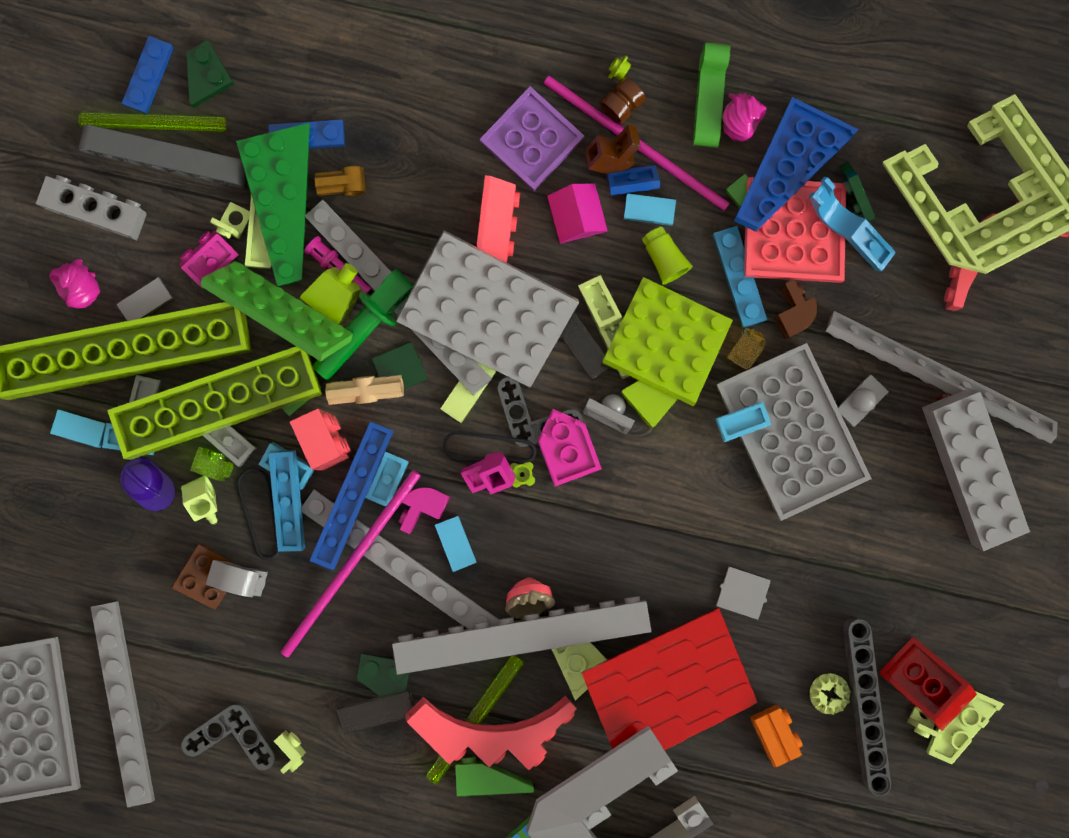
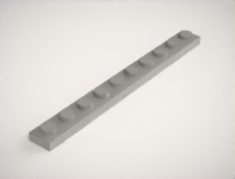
[305,200,492,396]
[826,311,1058,443]
[301,490,499,629]

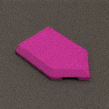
[538,409,601,486]

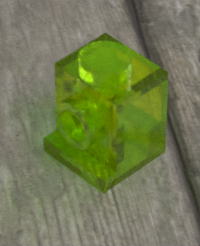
[190,447,233,481]

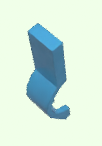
[809,177,896,271]

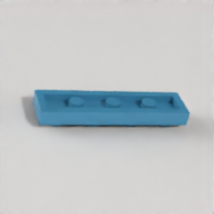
[712,226,767,328]
[268,450,305,552]

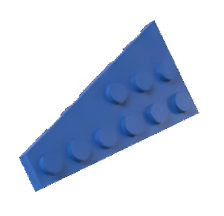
[734,97,859,232]

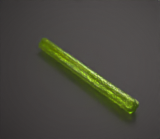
[78,112,227,132]
[426,655,524,785]

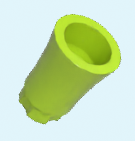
[642,227,693,285]

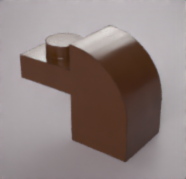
[585,124,641,174]
[774,279,817,340]

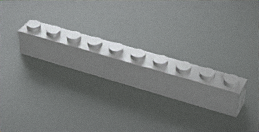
[392,596,651,675]

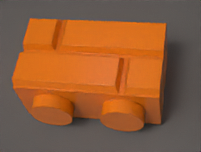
[750,705,803,768]

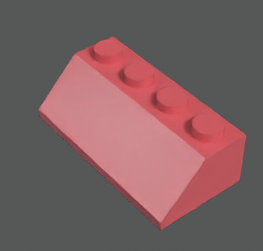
[477,175,520,262]

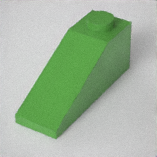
[455,755,534,796]

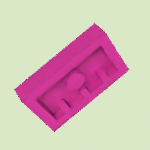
[179,230,239,289]

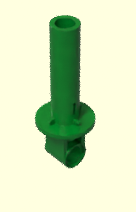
[312,269,414,380]

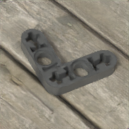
[498,377,583,447]
[181,703,277,770]

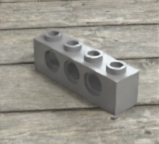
[36,175,147,241]

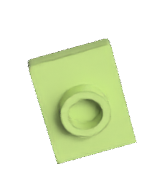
[210,202,250,239]
[907,707,942,739]

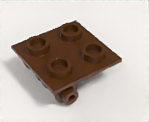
[171,544,240,610]

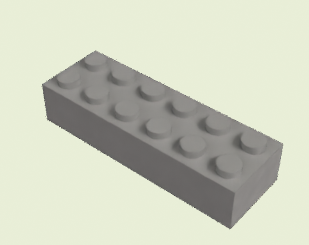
[922,389,1030,551]

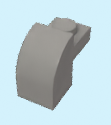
[206,560,268,597]

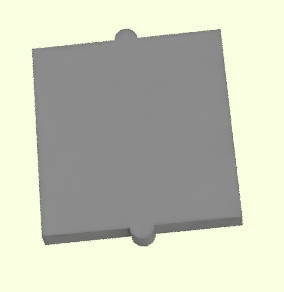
[716,566,771,620]

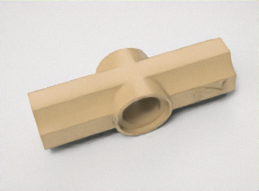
[326,375,404,405]

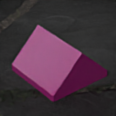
[547,184,608,244]

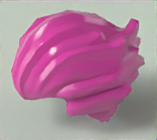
[722,93,767,142]
[49,259,100,309]

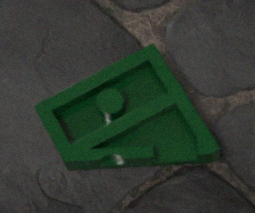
[839,161,876,221]

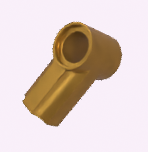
[315,166,366,196]

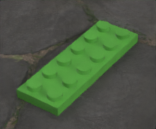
[201,261,353,361]

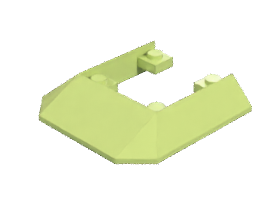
[882,94,1069,274]

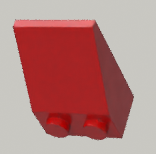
[879,637,977,731]

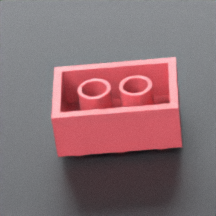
[290,409,351,471]

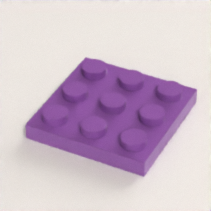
[480,86,584,191]

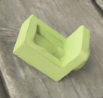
[274,730,306,774]

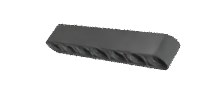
[78,125,247,189]
[843,617,891,796]

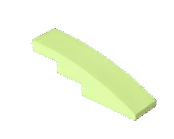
[578,275,629,379]

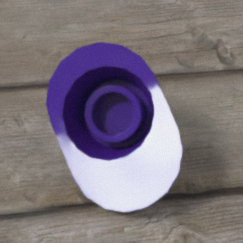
[120,458,175,511]

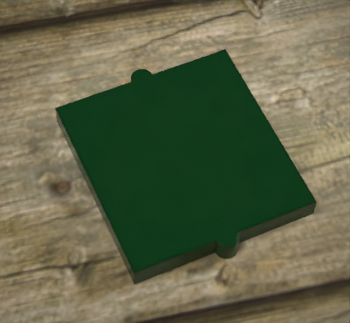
[372,342,428,390]

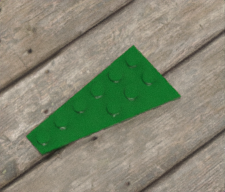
[236,123,310,287]

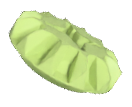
[810,673,851,715]

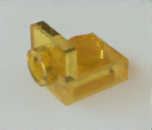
[727,328,766,371]

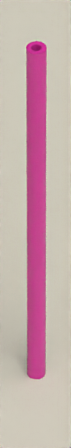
[544,76,729,211]
[281,470,421,657]

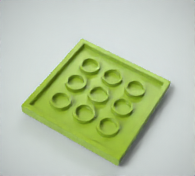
[602,277,733,406]

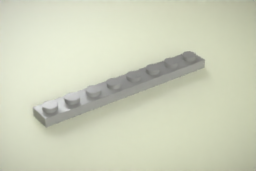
[91,601,155,807]

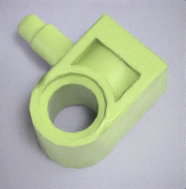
[181,475,218,524]

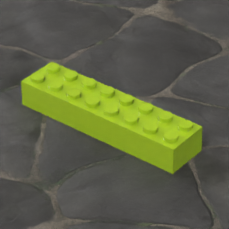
[107,346,323,460]

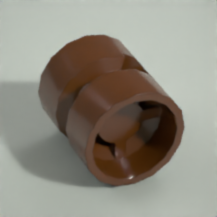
[599,77,646,125]

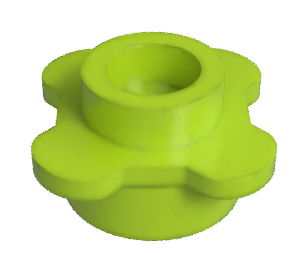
[608,55,631,81]
[510,462,535,488]

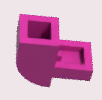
[461,452,516,494]
[399,488,450,534]

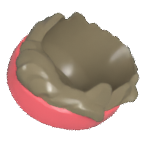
[505,577,555,620]

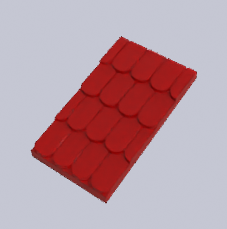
[581,608,758,750]

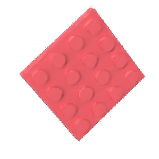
[744,177,846,283]

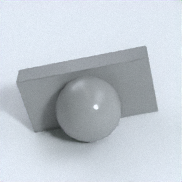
[838,375,889,428]
[583,394,635,435]

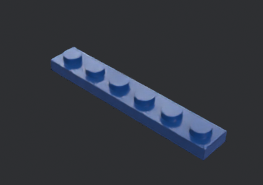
[310,422,393,571]

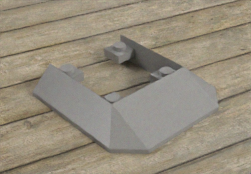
[526,726,713,838]

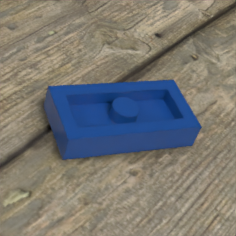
[607,165,660,195]

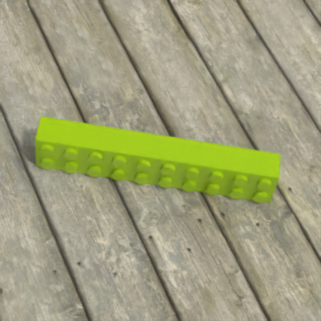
[0,302,253,400]

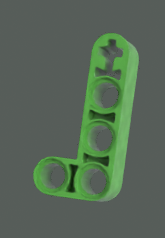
[693,42,730,148]

